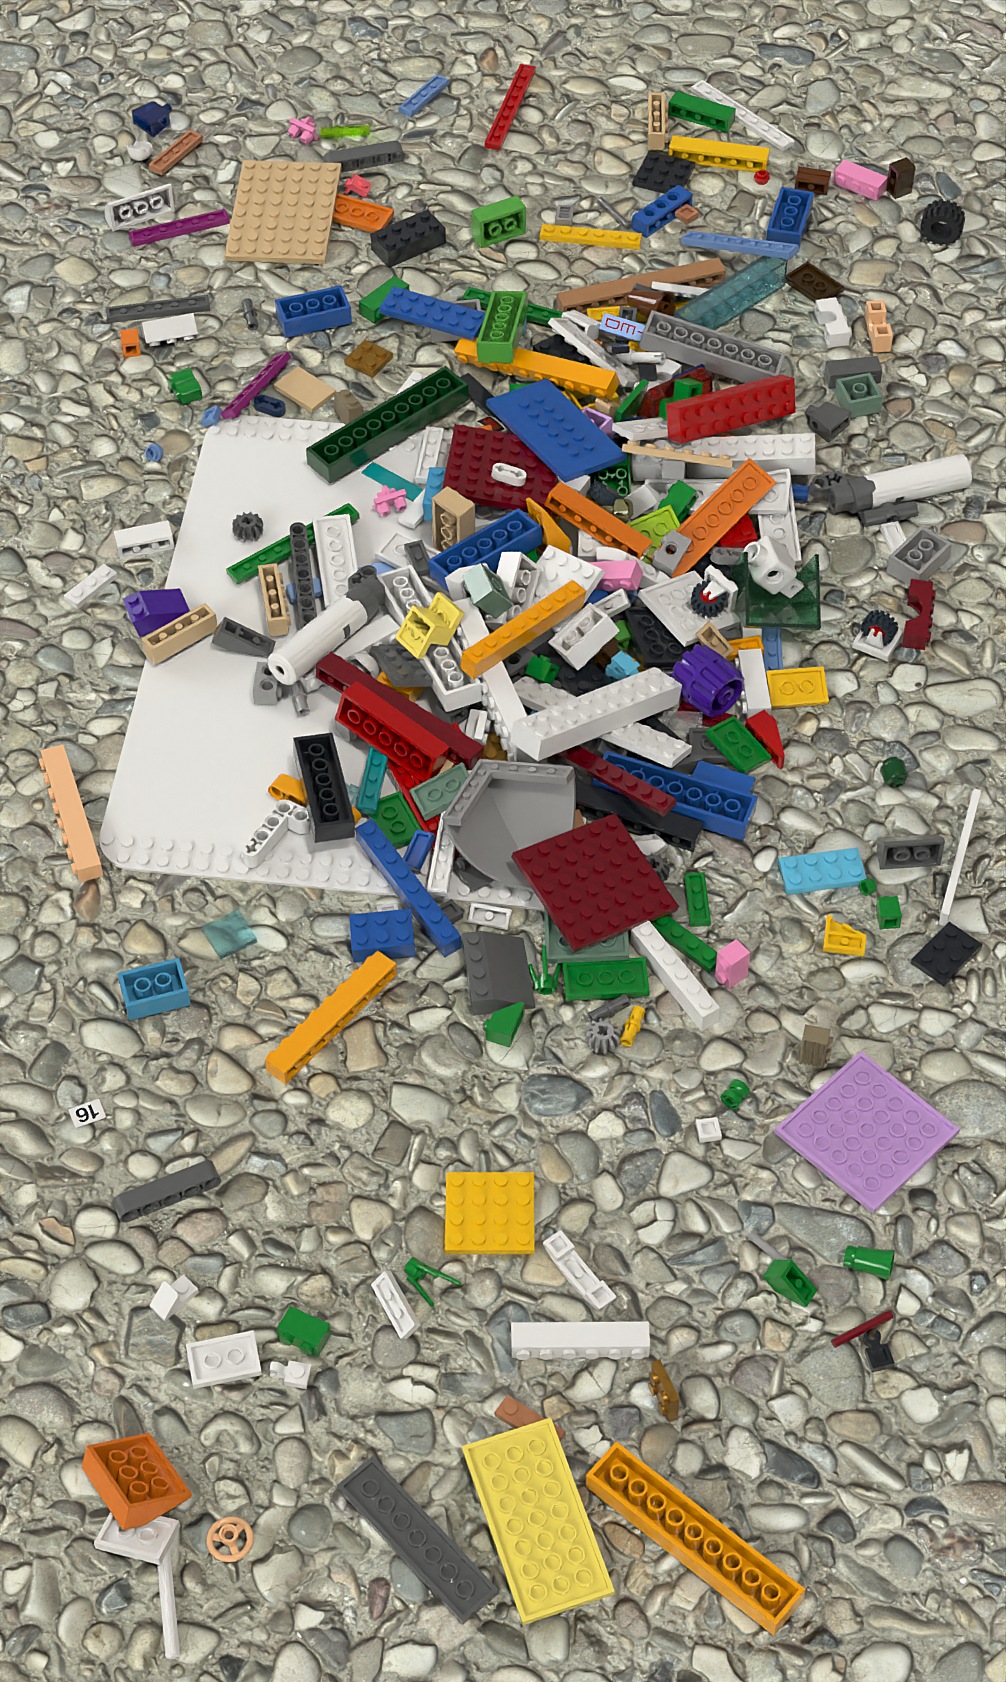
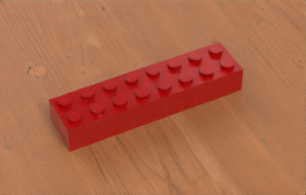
[666,374,796,443]

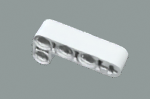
[242,799,311,868]

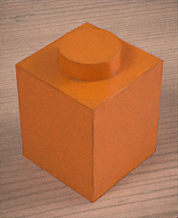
[120,329,141,358]

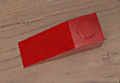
[745,710,785,770]

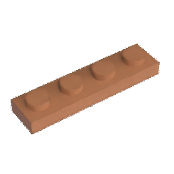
[149,130,203,175]

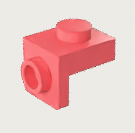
[344,173,372,198]

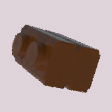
[794,166,831,195]

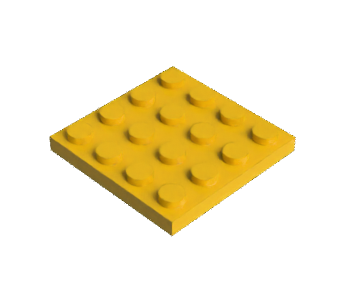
[445,1172,534,1254]

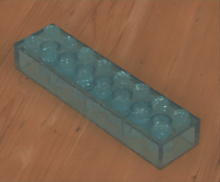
[674,256,788,330]

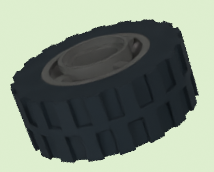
[587,480,625,506]

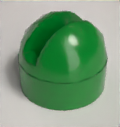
[859,878,877,896]

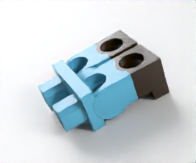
[592,637,640,682]

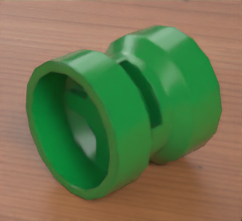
[720,1079,750,1110]

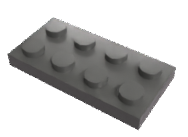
[370,644,433,687]

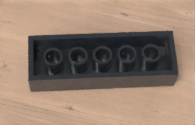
[293,733,355,843]

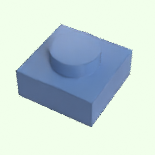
[200,405,222,428]

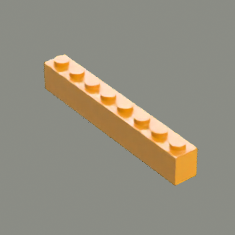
[460,580,586,680]
[265,950,397,1085]

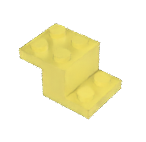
[395,592,465,659]

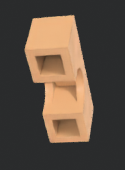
[864,300,893,353]

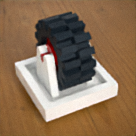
[691,565,738,618]
[852,610,903,661]

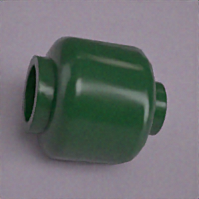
[880,757,909,788]

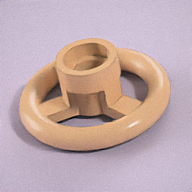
[206,1516,254,1562]

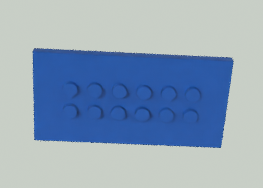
[486,379,627,483]

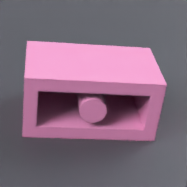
[715,939,750,989]

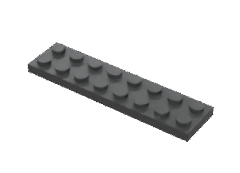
[337,1456,499,1625]

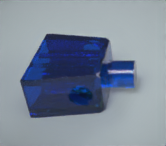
[132,101,172,137]

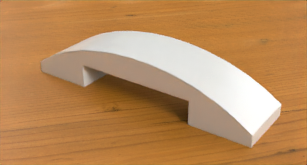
[543,1230,617,1311]

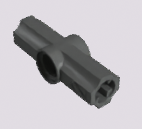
[861,501,919,527]

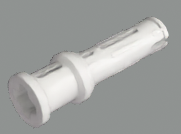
[613,349,666,365]

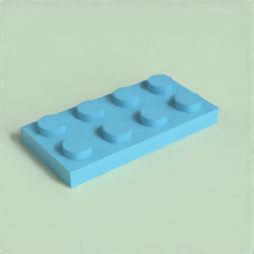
[778,847,867,895]

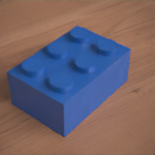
[349,908,416,963]

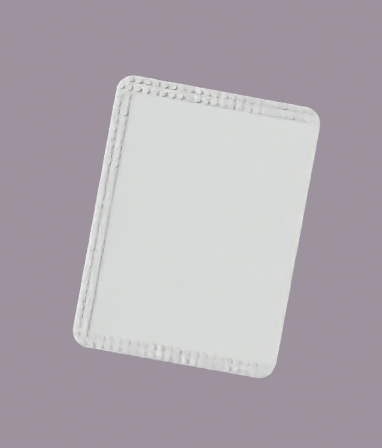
[99,415,632,910]

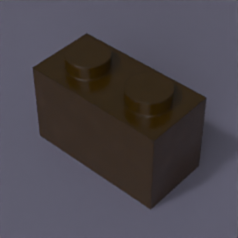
[886,157,916,199]

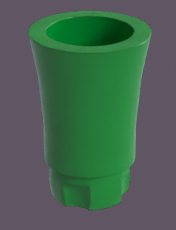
[843,1245,895,1281]

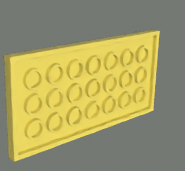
[462,1418,615,1625]

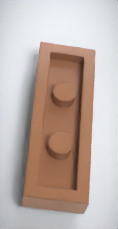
[494,1395,565,1441]

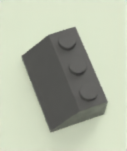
[876,834,945,870]

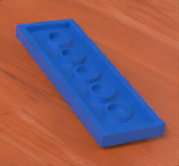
[379,286,486,341]

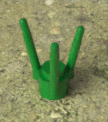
[528,945,562,995]
[404,1257,461,1307]

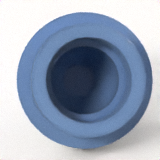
[145,443,164,462]

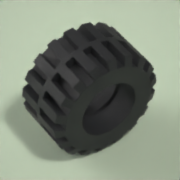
[920,199,965,246]

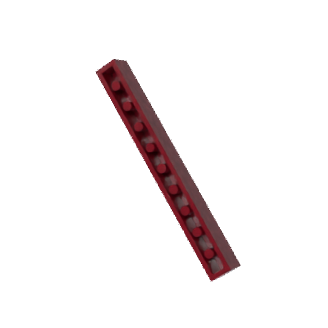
[316,652,484,771]

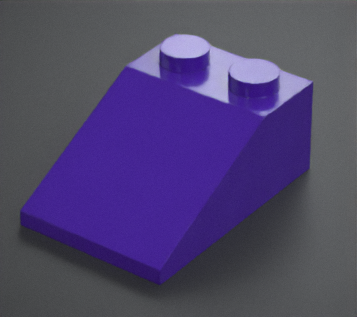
[122,588,190,637]

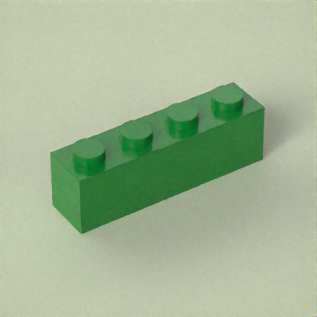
[668,91,736,133]

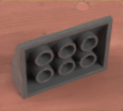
[462,931,535,1016]

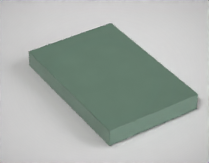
[409,762,469,821]

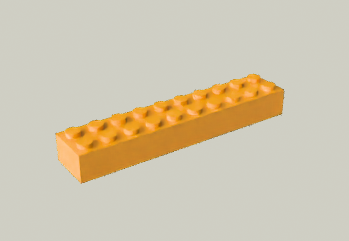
[586,1441,806,1636]

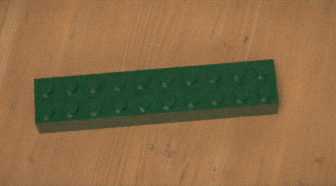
[306,366,469,483]

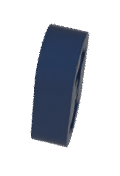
[254,395,286,417]

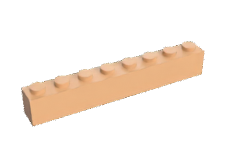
[39,744,103,882]

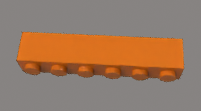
[544,481,653,560]

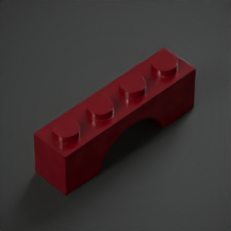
[902,579,936,650]

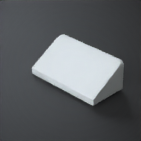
[625,484,658,519]
[468,902,513,930]

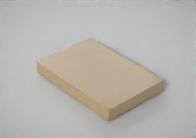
[273,366,336,413]

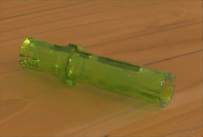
[320,125,370,138]

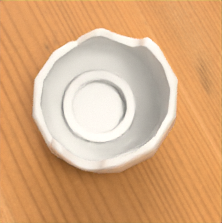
[126,140,153,161]

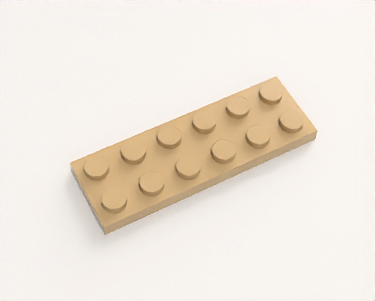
[622,441,734,468]

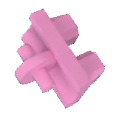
[288,116,319,145]
[372,485,407,517]

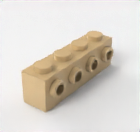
[648,92,668,150]
[258,563,291,636]
[142,603,217,665]

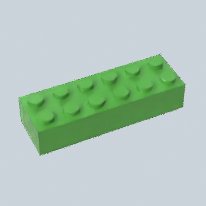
[477,291,528,364]

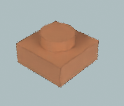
[675,204,699,224]

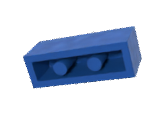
[692,760,755,794]

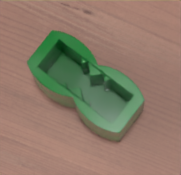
[168,367,203,404]

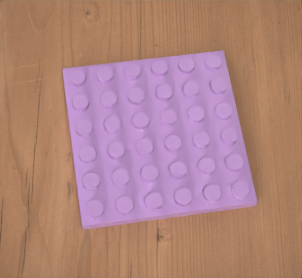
[774,1051,960,1214]

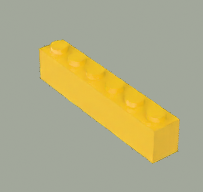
[669,135,770,172]

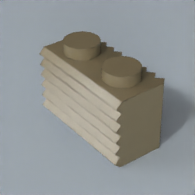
[334,389,364,425]
[799,1024,834,1068]

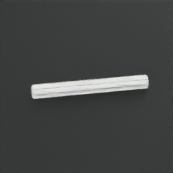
[157,1548,180,1660]

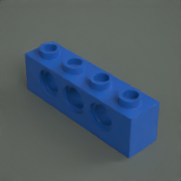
[632,185,693,238]

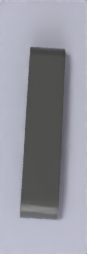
[323,141,405,173]
[112,1160,221,1223]

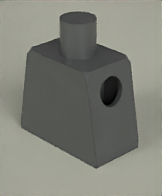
[806,402,851,443]

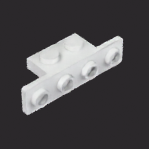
[465,709,491,746]

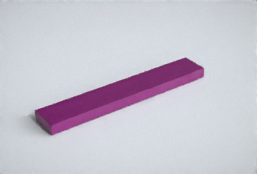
[128,209,230,247]

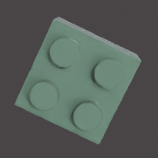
[835,373,883,418]
[462,563,513,619]

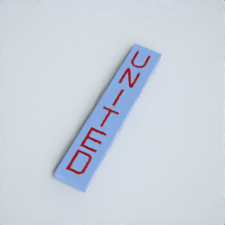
[599,313,646,343]

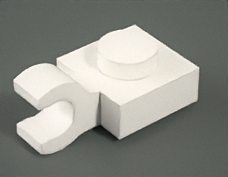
[269,1361,311,1389]

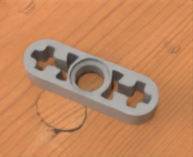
[710,547,747,565]

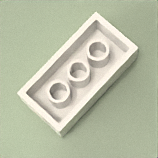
[484,552,541,630]

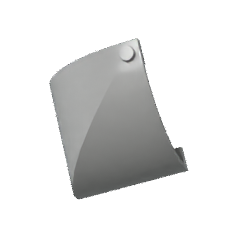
[442,759,576,891]

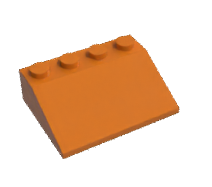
[81,1433,192,1530]

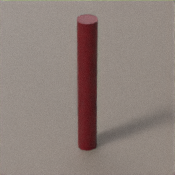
[831,1310,894,1348]

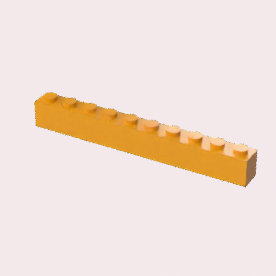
[454,337,620,399]

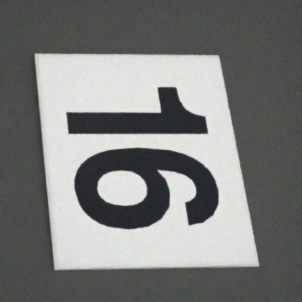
[68,1099,106,1128]

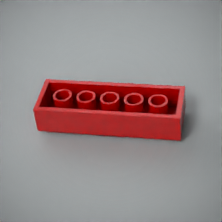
[335,681,450,783]

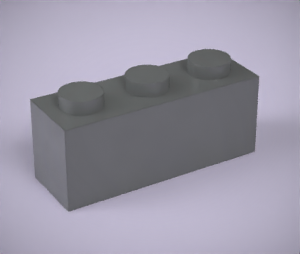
[824,356,882,389]

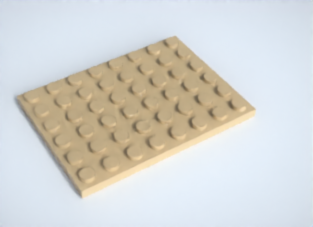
[225,160,342,264]

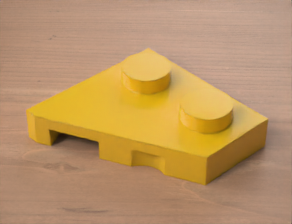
[823,915,867,957]

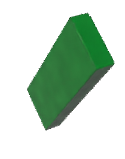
[684,872,711,927]

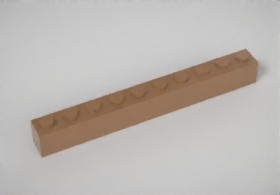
[557,257,726,315]

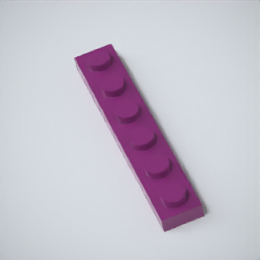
[220,352,291,419]

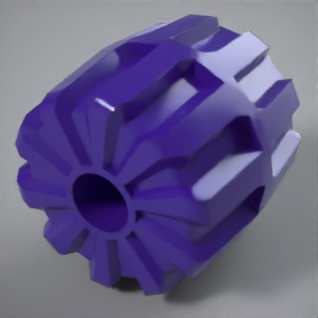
[670,645,745,718]

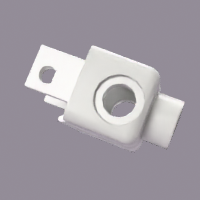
[742,535,804,598]

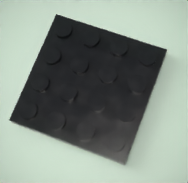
[621,607,701,668]

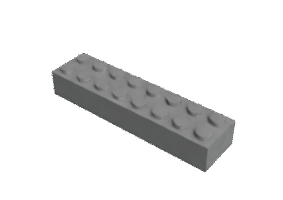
[639,310,785,383]

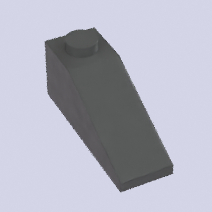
[211,617,276,657]

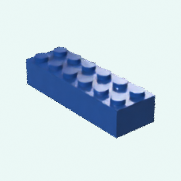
[428,508,543,592]

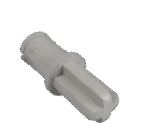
[290,681,310,716]

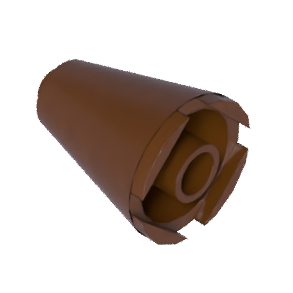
[627,290,676,319]

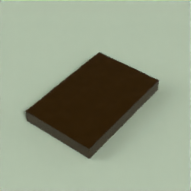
[783,261,844,304]

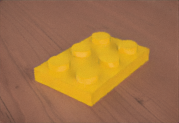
[766,666,829,709]

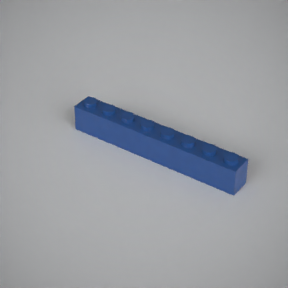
[355,818,462,958]

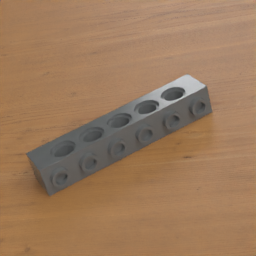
[435,646,537,725]

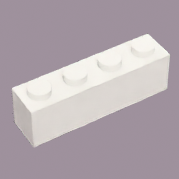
[734,649,772,719]

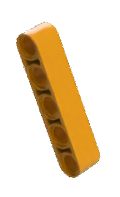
[268,774,361,825]

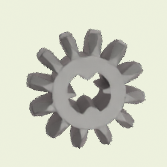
[585,1018,621,1054]

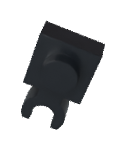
[863,1330,895,1373]

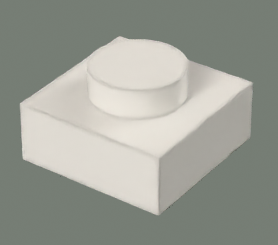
[695,1117,722,1143]

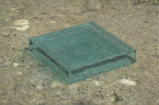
[201,909,257,960]

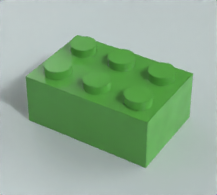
[472,195,526,248]

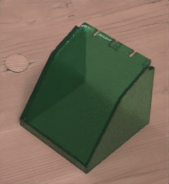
[730,552,821,630]

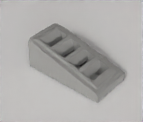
[555,205,574,227]

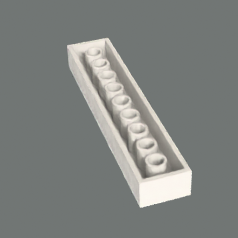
[631,433,816,481]
[377,565,482,712]
[453,597,539,764]
[510,667,682,761]

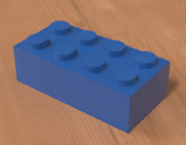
[766,187,814,249]
[275,285,352,338]

